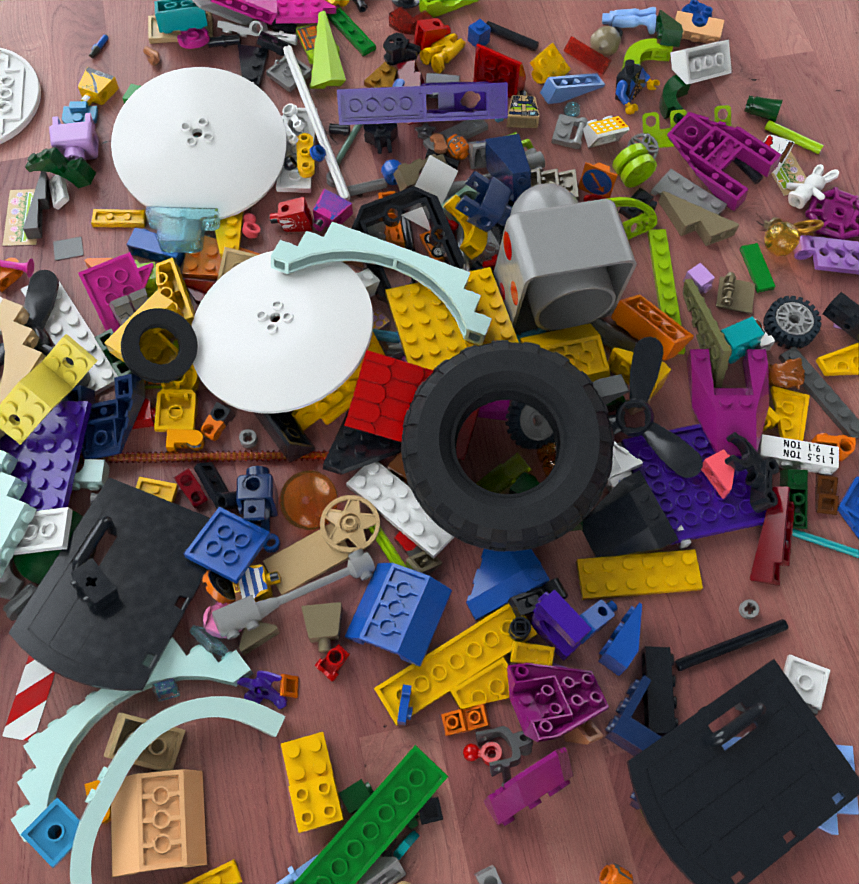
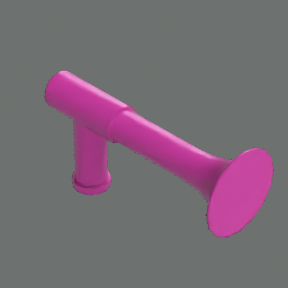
[0,259,34,277]

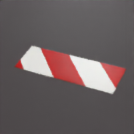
[2,655,55,741]

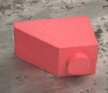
[701,449,735,499]

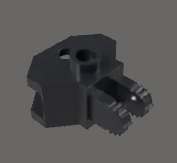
[383,33,421,65]
[363,123,398,154]

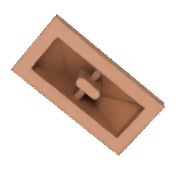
[564,720,604,745]

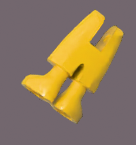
[420,33,466,74]

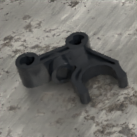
[725,432,779,513]

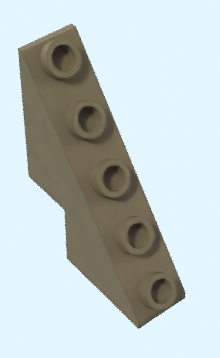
[658,191,739,246]

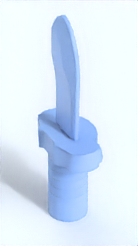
[276,855,318,884]

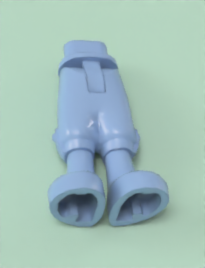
[602,7,656,34]

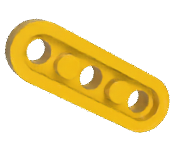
[296,133,315,178]

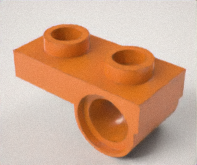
[810,433,856,461]

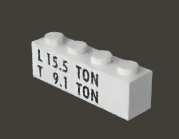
[757,434,839,476]

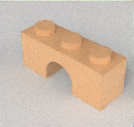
[675,11,724,44]

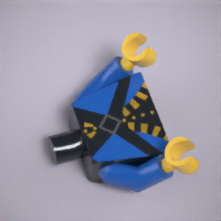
[615,59,660,115]

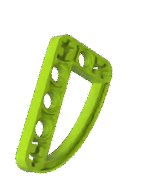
[607,197,657,240]

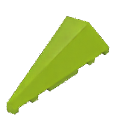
[310,11,346,89]

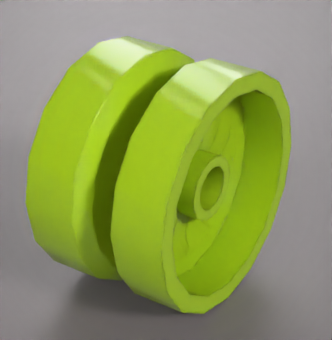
[612,143,657,188]

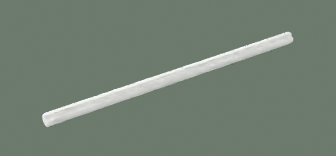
[283,45,350,201]

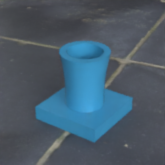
[20,797,80,868]

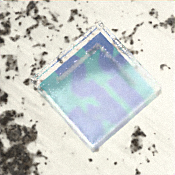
[152,678,180,702]

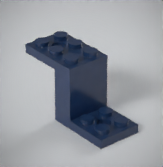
[605,676,661,810]

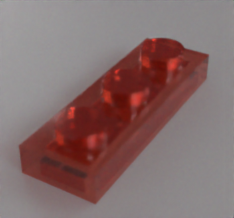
[563,36,612,75]

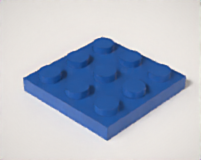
[184,507,271,584]

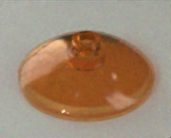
[279,470,338,530]

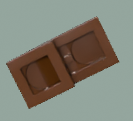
[815,475,839,515]

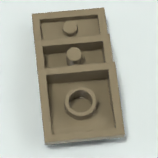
[531,168,580,201]

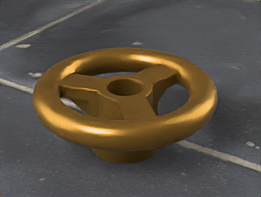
[788,219,824,236]

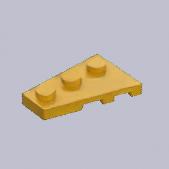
[770,386,810,441]

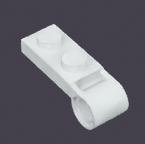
[217,20,268,37]

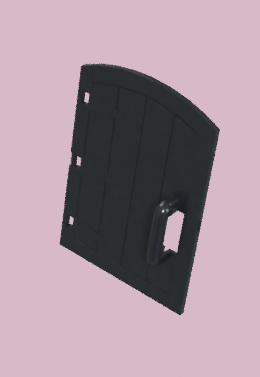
[9,477,210,691]
[627,659,859,884]

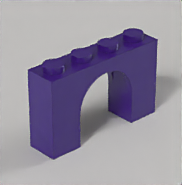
[530,590,592,661]

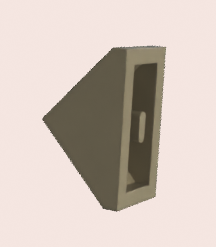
[406,551,443,575]
[239,622,280,656]

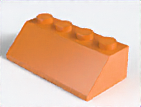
[611,294,694,361]

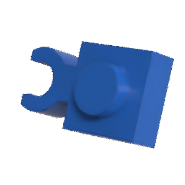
[397,684,413,725]

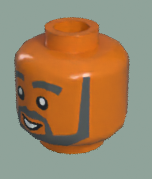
[446,134,469,160]
[599,863,634,884]

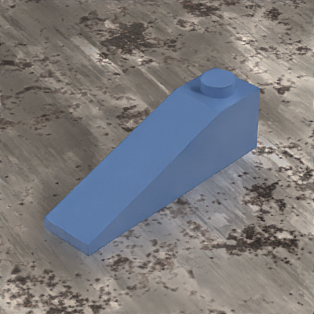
[540,73,605,104]

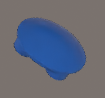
[681,0,713,27]

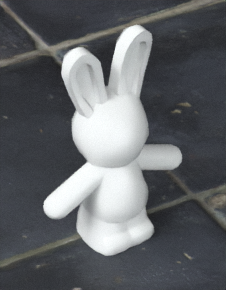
[786,164,839,209]

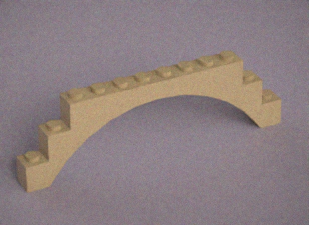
[0,299,45,439]

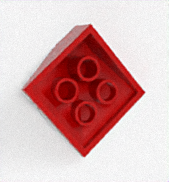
[473,43,526,98]

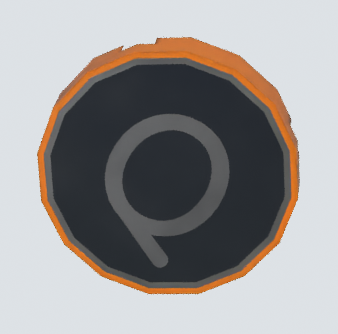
[202,570,236,605]

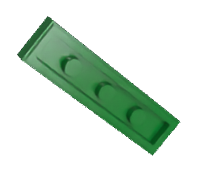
[327,7,376,57]

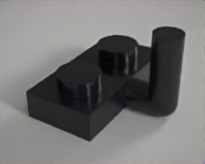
[619,188,657,220]

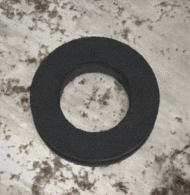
[121,308,198,384]

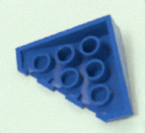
[466,549,550,621]

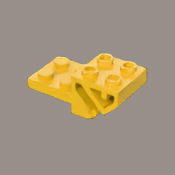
[281,732,344,833]

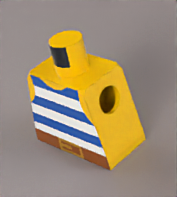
[232,564,281,602]

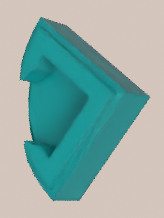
[393,830,420,861]

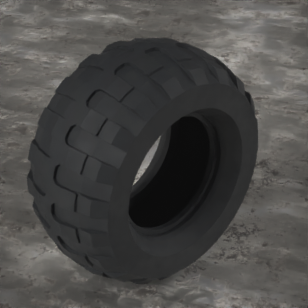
[401,340,614,551]

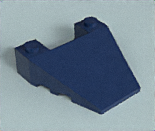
[65,374,145,459]

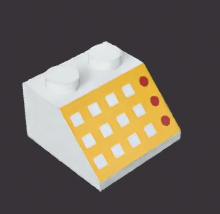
[583,115,629,148]

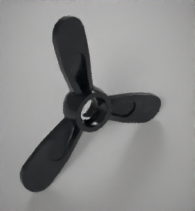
[0,270,90,387]
[555,337,703,478]

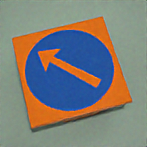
[578,162,618,198]

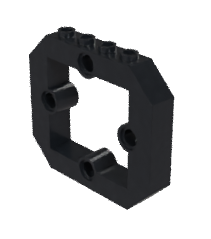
[351,186,465,304]

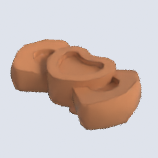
[430,133,448,154]

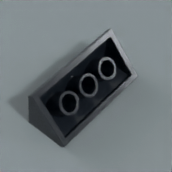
[253,412,315,463]

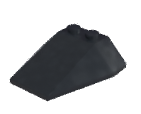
[582,470,679,558]

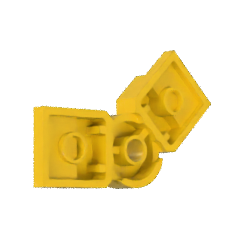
[140,332,200,432]

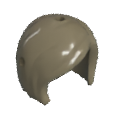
[590,26,621,58]

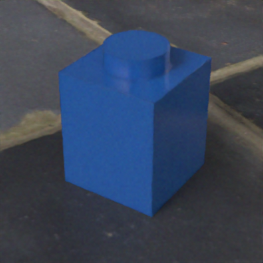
[468,19,491,48]

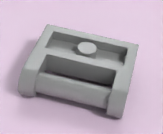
[551,114,588,149]

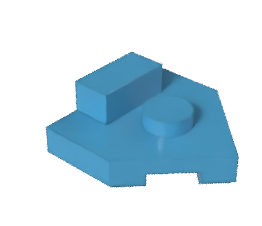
[62,101,98,124]

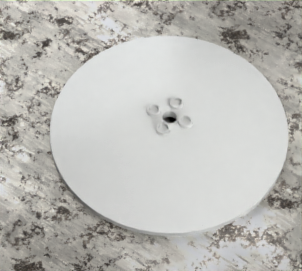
[111,67,287,222]
[192,251,374,413]

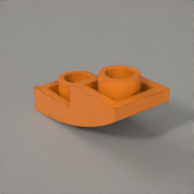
[441,704,490,736]

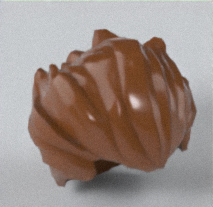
[768,357,805,389]

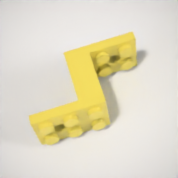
[0,334,98,445]

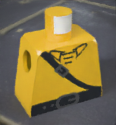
[78,67,119,106]

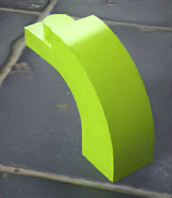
[621,38,673,70]

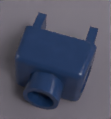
[455,171,512,232]
[236,466,278,532]

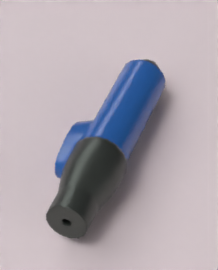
[89,34,109,58]

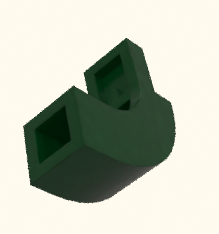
[659,74,691,124]

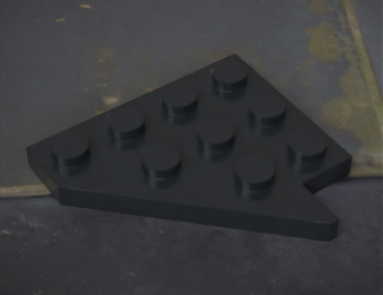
[323,409,401,475]

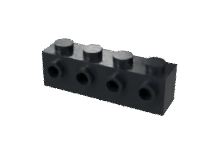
[822,292,859,342]

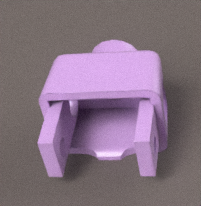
[49,113,99,161]

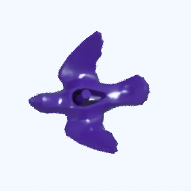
[237,671,287,709]

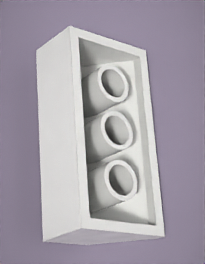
[670,40,732,84]

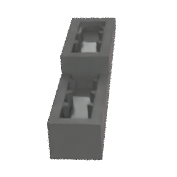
[23,171,50,239]

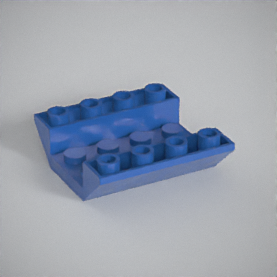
[344,563,452,667]

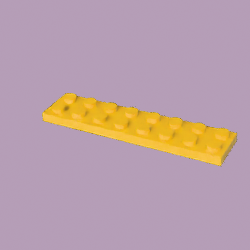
[374,603,537,726]

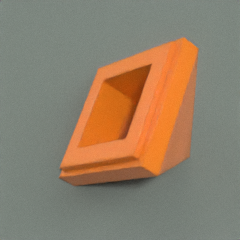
[279,674,298,698]

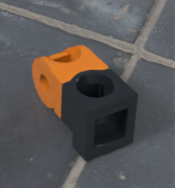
[200,402,235,441]

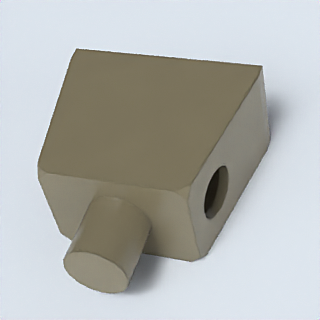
[302,602,343,653]

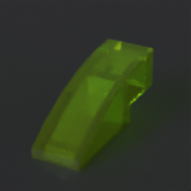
[476,452,532,494]

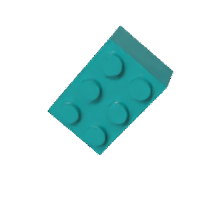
[154,0,208,34]

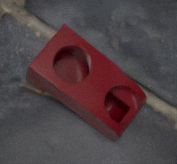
[173,468,208,508]

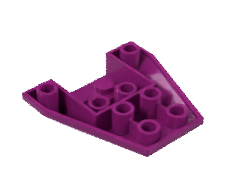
[507,663,609,742]

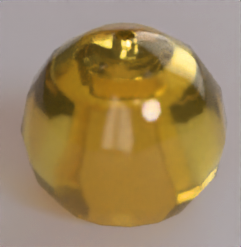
[764,222,800,256]

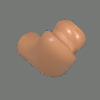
[143,46,160,66]

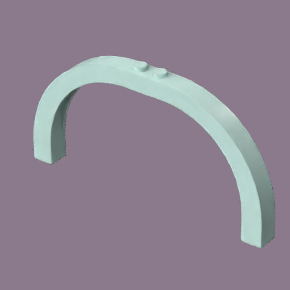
[70,696,286,884]

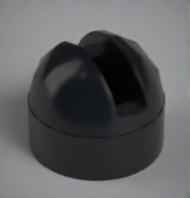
[283,155,297,171]

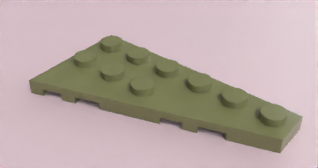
[682,279,732,388]

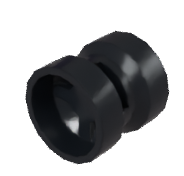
[508,616,531,642]

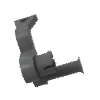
[475,726,533,787]

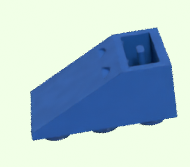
[598,602,642,676]

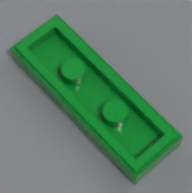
[739,243,776,293]

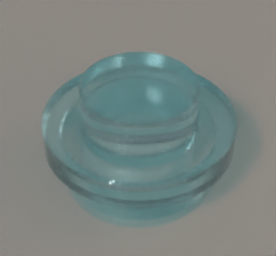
[564,102,580,117]

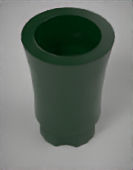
[744,95,783,122]

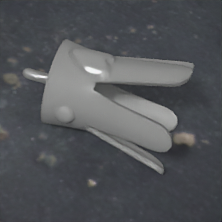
[386,342,405,359]

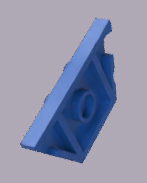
[838,477,859,539]

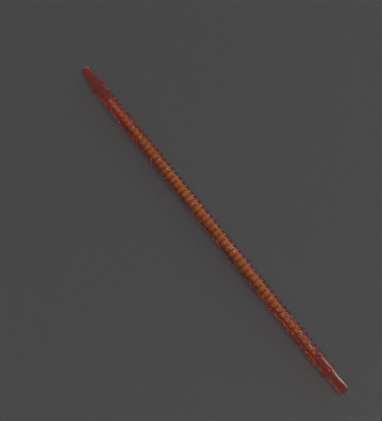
[78,449,330,464]

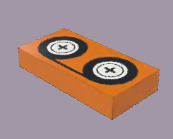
[419,231,445,262]

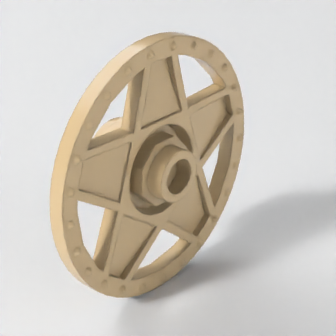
[320,495,380,553]

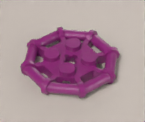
[805,187,859,240]

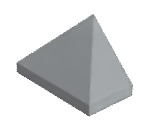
[358,857,407,884]

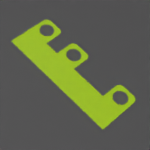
[642,105,731,149]

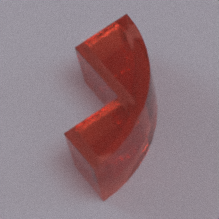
[389,7,433,35]

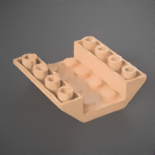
[111,769,207,877]

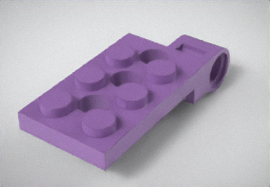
[792,235,859,275]

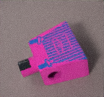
[313,189,353,231]

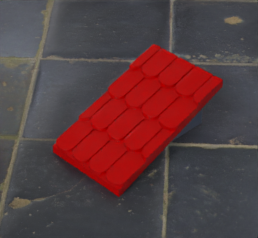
[344,350,480,460]

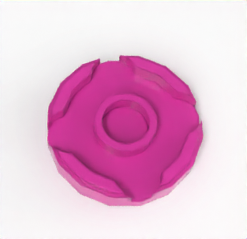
[177,28,210,49]

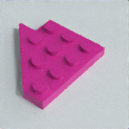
[275,0,336,24]
[78,252,154,332]

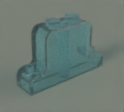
[145,206,221,253]

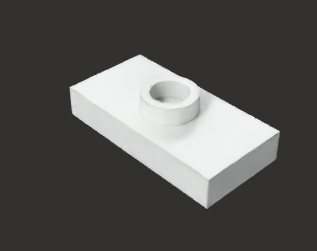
[48,175,69,210]

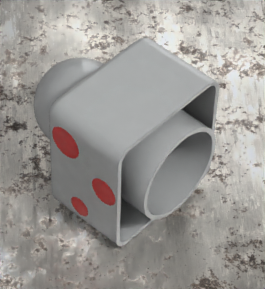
[494,183,637,333]

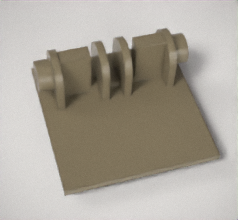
[716,272,755,314]

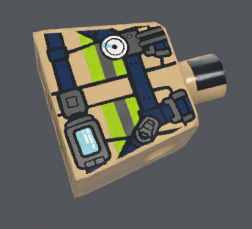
[506,90,539,128]

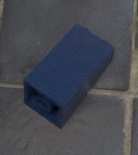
[485,134,531,203]

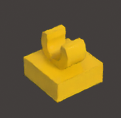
[763,406,782,431]

